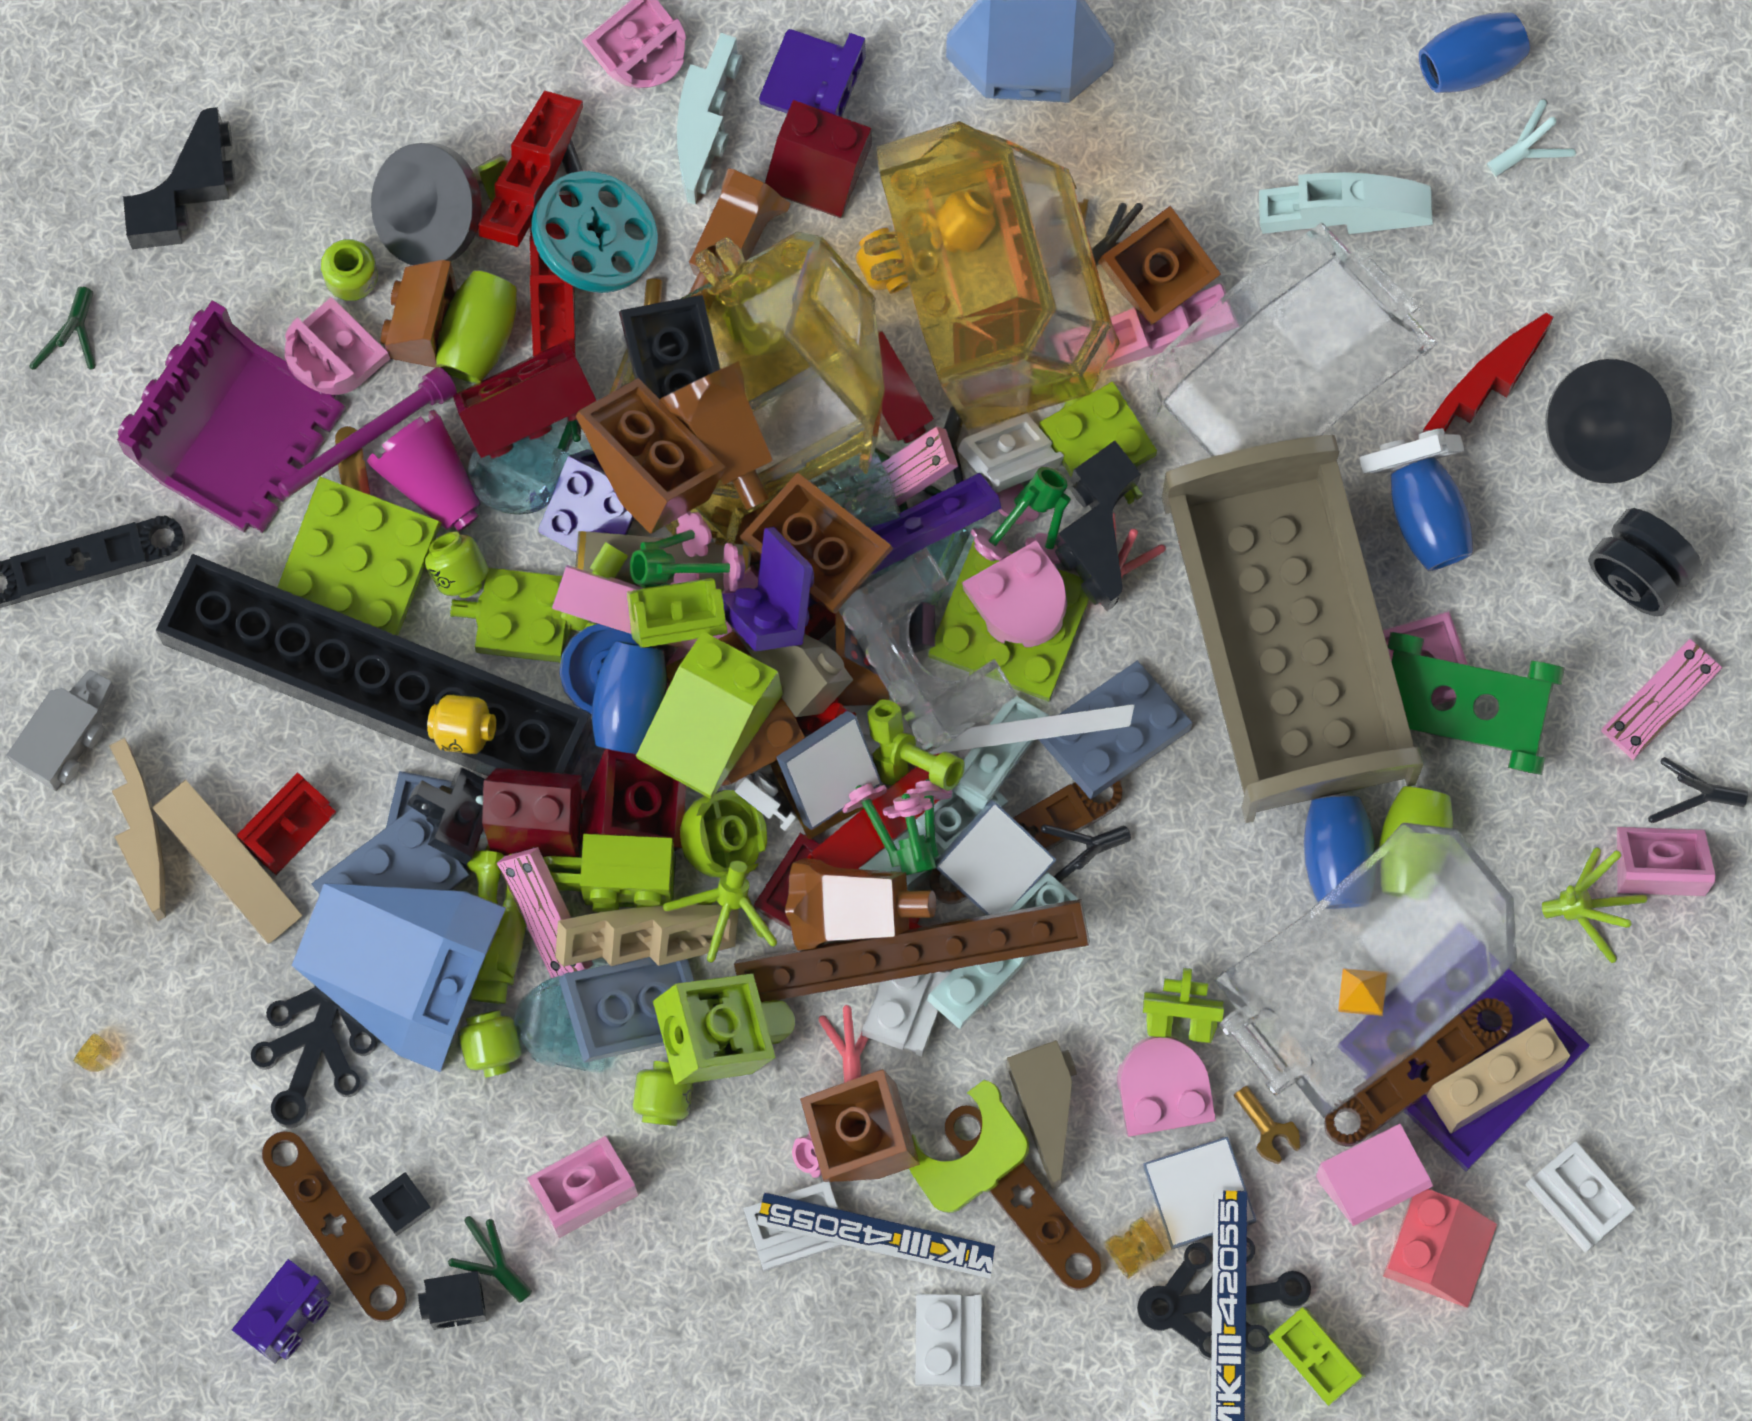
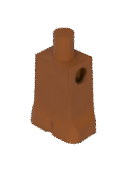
[687,168,791,312]
[660,361,773,510]
[785,858,936,951]

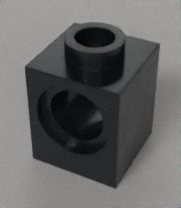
[418,1271,487,1330]

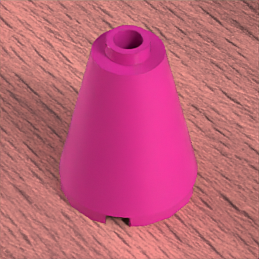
[367,409,481,532]

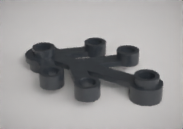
[251,986,377,1128]
[1137,1237,1311,1360]

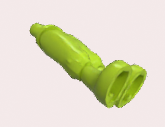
[467,851,527,1004]

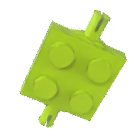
[1039,375,1157,504]
[450,568,596,663]

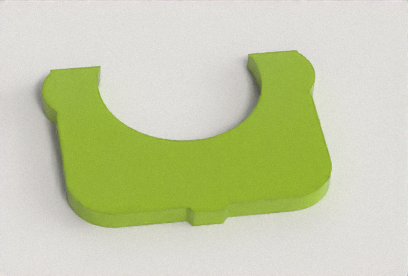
[909,1079,1029,1213]

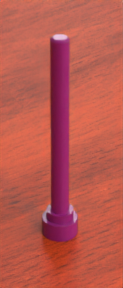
[278,367,457,497]

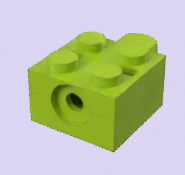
[543,834,676,913]
[653,974,795,1085]

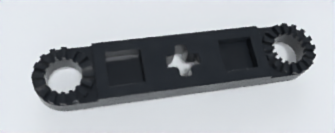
[0,515,185,608]

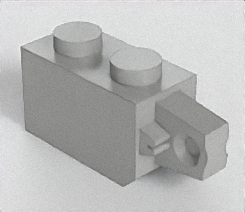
[6,669,114,791]

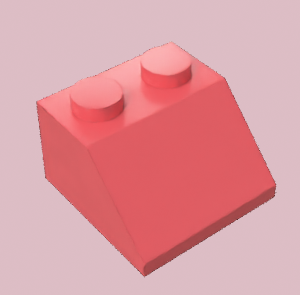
[1383,1189,1497,1308]

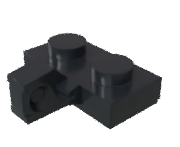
[407,767,485,864]

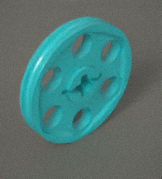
[532,171,658,293]

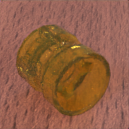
[1104,1217,1166,1279]

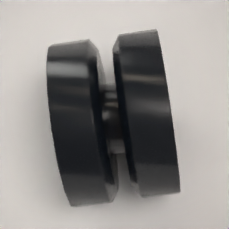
[1588,508,1702,617]

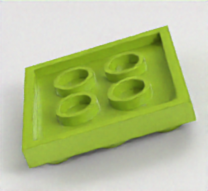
[277,476,442,636]
[928,540,1089,702]

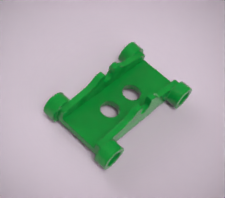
[1387,632,1565,775]

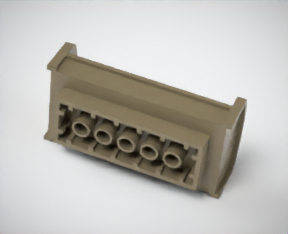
[1161,435,1424,824]

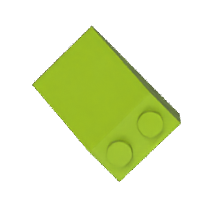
[636,631,783,799]

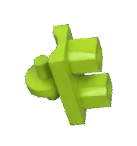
[1143,968,1224,1043]

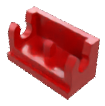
[237,772,336,875]

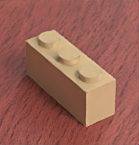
[1427,1018,1570,1134]

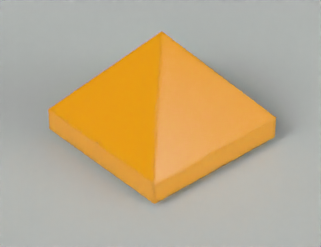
[1338,968,1387,1016]

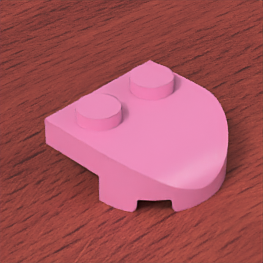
[582,0,686,88]
[284,297,390,395]
[962,540,1068,647]
[1117,1036,1216,1137]

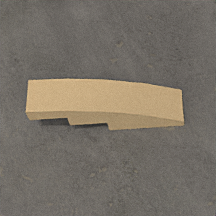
[109,738,166,921]
[151,780,302,944]
[555,905,739,967]

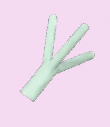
[1487,99,1576,177]

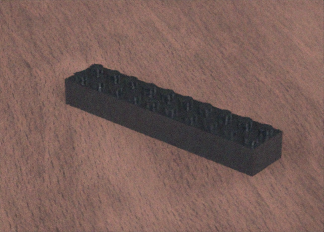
[156,554,593,776]

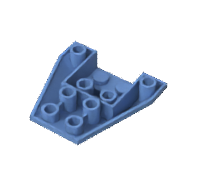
[946,0,1115,103]
[292,883,506,1072]

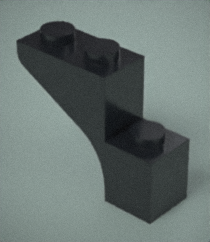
[123,107,236,250]
[1055,441,1141,611]

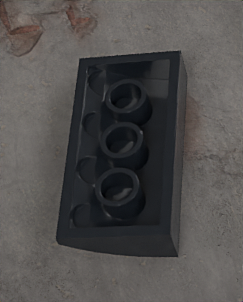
[619,295,721,399]

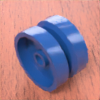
[559,624,651,715]

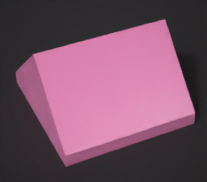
[1617,827,1716,896]
[1316,1124,1433,1226]
[527,1136,638,1238]

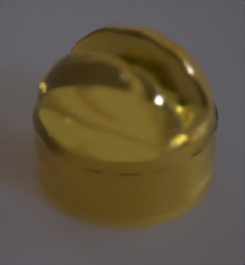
[73,1033,112,1072]

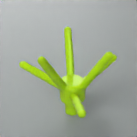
[1542,847,1648,963]
[663,861,778,963]

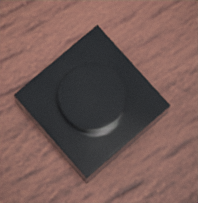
[893,602,936,654]
[369,1172,433,1236]

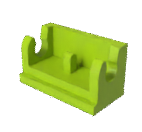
[627,578,728,648]
[1268,1307,1366,1406]

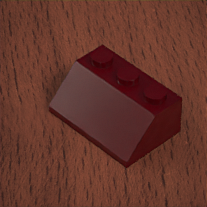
[453,340,597,458]

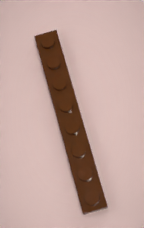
[734,899,1090,1002]

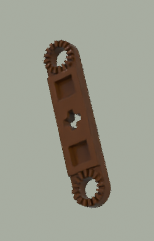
[930,780,1122,904]
[1324,998,1513,1147]
[945,1105,1101,1291]
[262,1131,407,1322]

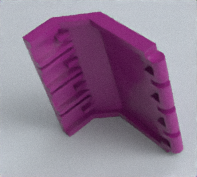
[117,300,346,533]

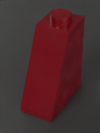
[828,330,934,444]

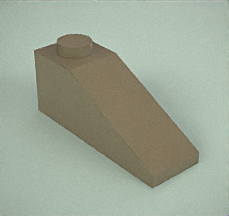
[728,623,853,717]
[1006,1040,1077,1189]

